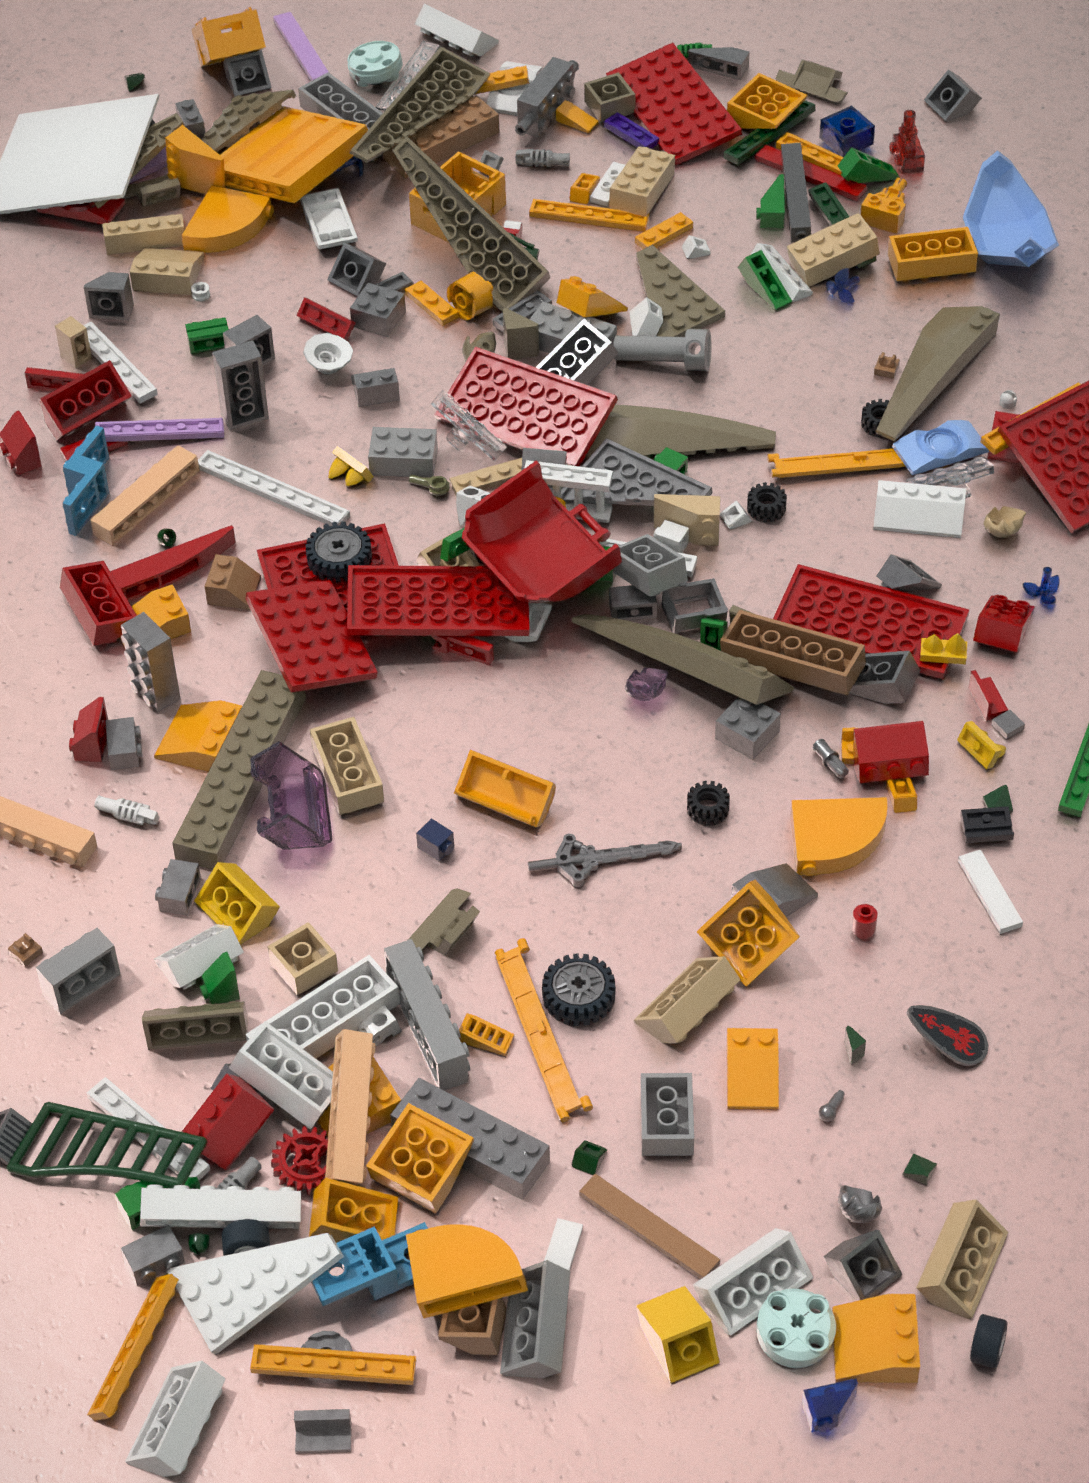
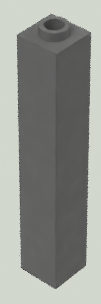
[781,143,811,243]

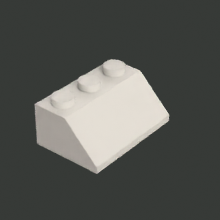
[154,924,244,989]

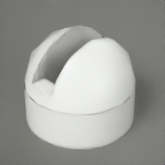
[999,390,1017,409]

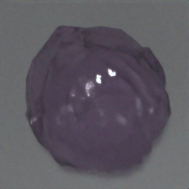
[625,667,668,701]

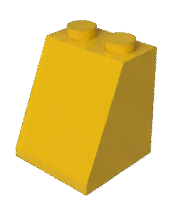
[636,1286,720,1383]

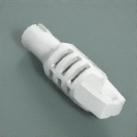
[94,795,160,825]

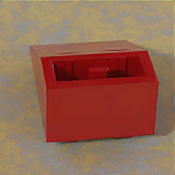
[973,595,1035,652]

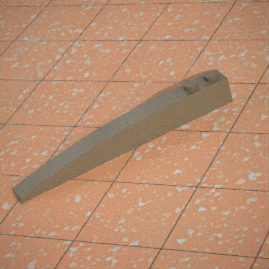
[350,47,490,163]
[393,136,551,312]
[876,306,1000,441]
[583,404,776,461]
[572,614,794,705]

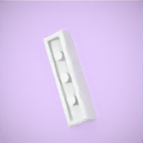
[751,243,813,302]

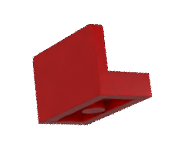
[968,670,1008,721]

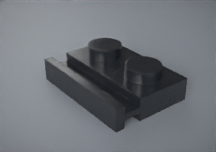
[960,806,1014,843]

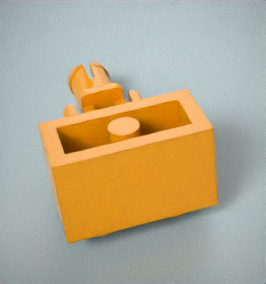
[861,178,907,234]

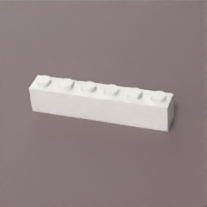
[140,1185,301,1229]

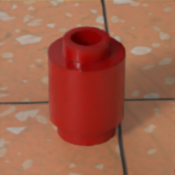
[852,904,878,939]

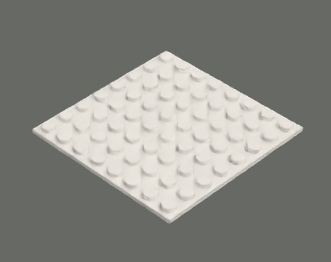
[0,94,160,214]

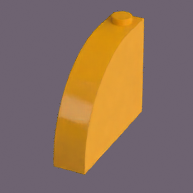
[182,185,274,253]
[791,797,888,876]
[406,1224,528,1319]

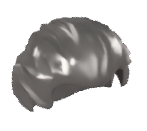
[838,1185,882,1223]

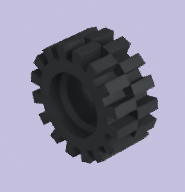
[861,399,889,437]
[747,482,787,523]
[687,781,730,826]

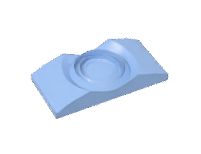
[893,420,989,476]

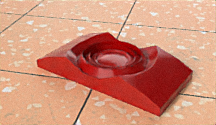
[37,198,125,224]

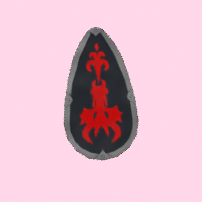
[907,1005,989,1066]

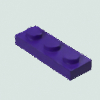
[604,112,659,149]

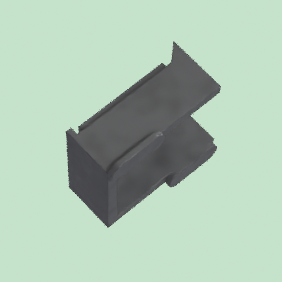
[661,578,728,634]

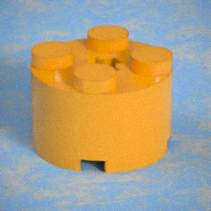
[447,271,493,320]

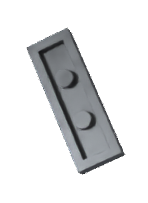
[492,291,552,332]

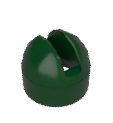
[157,528,176,546]
[188,1233,210,1255]

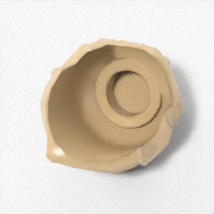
[983,506,1026,538]

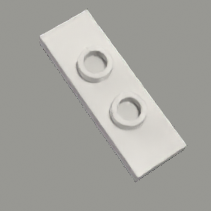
[590,162,625,207]

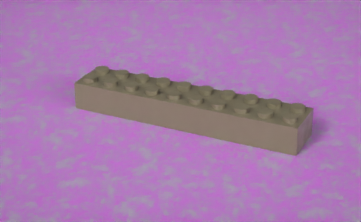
[172,670,306,870]

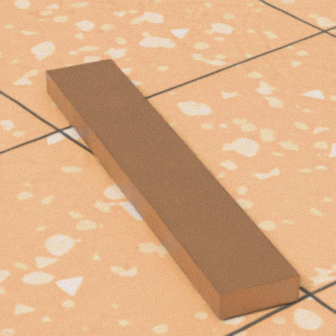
[579,1173,720,1279]

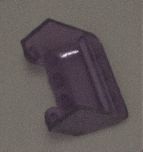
[250,741,332,850]

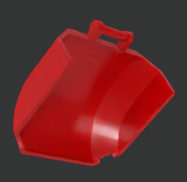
[462,460,622,603]

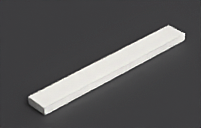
[198,450,350,526]

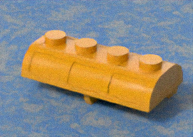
[454,749,556,827]

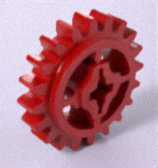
[271,1126,328,1196]

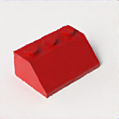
[853,721,929,783]
[182,1073,275,1170]

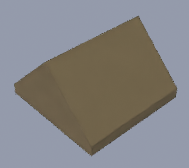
[503,308,539,360]

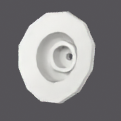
[303,333,353,374]

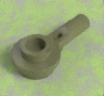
[409,475,450,496]

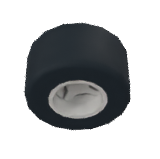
[222,1219,270,1256]
[970,1314,1008,1368]

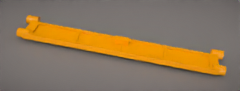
[767,449,906,478]
[494,938,593,1123]

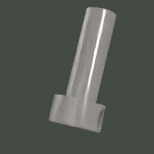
[614,329,712,371]

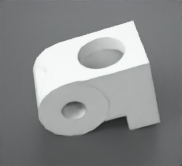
[358,1005,402,1046]

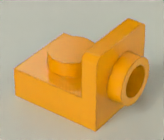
[841,727,856,764]

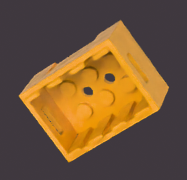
[191,7,266,67]
[409,151,506,243]

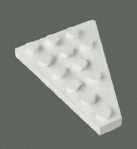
[167,1233,344,1355]

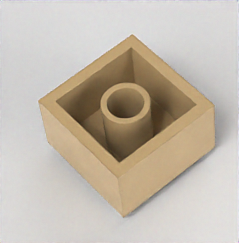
[267,922,338,996]

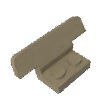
[776,60,848,104]
[123,175,180,207]
[408,888,480,956]

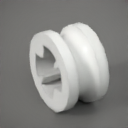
[191,282,210,302]

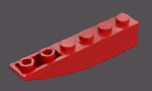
[110,525,236,601]

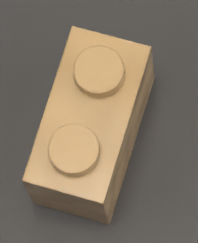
[55,316,92,368]

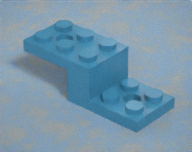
[62,425,110,536]
[311,1222,428,1306]

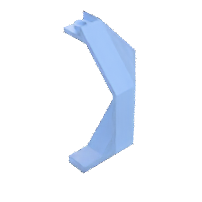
[963,151,1059,267]

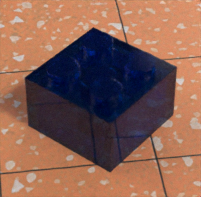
[819,105,875,157]

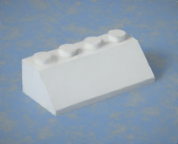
[415,4,499,57]
[873,480,966,538]
[229,1021,333,1130]
[693,1228,813,1336]
[125,1361,226,1477]

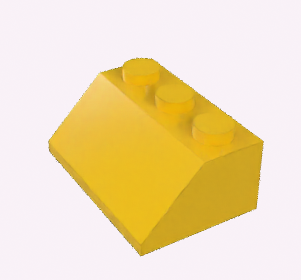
[194,862,280,945]

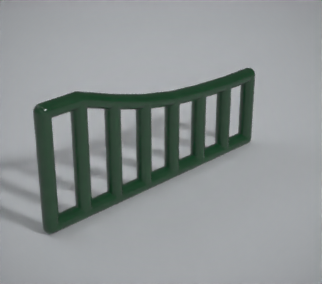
[7,1102,207,1188]

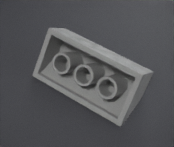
[500,1260,570,1378]

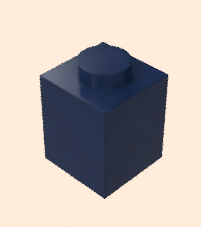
[416,818,455,861]

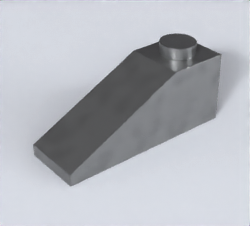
[688,47,750,80]

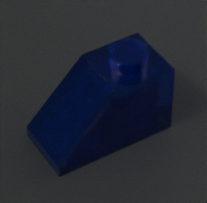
[802,1378,858,1432]

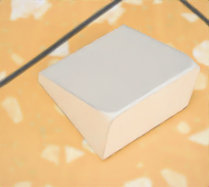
[682,235,711,259]
[720,501,752,529]

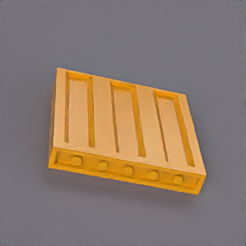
[221,106,368,203]

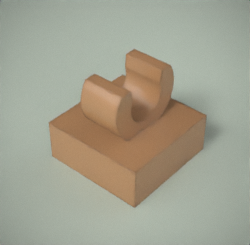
[874,352,900,379]
[7,933,43,967]

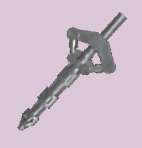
[528,833,682,887]

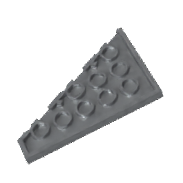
[561,438,713,506]

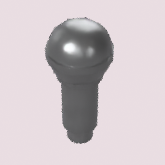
[818,1090,845,1122]

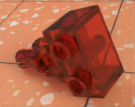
[889,110,925,174]

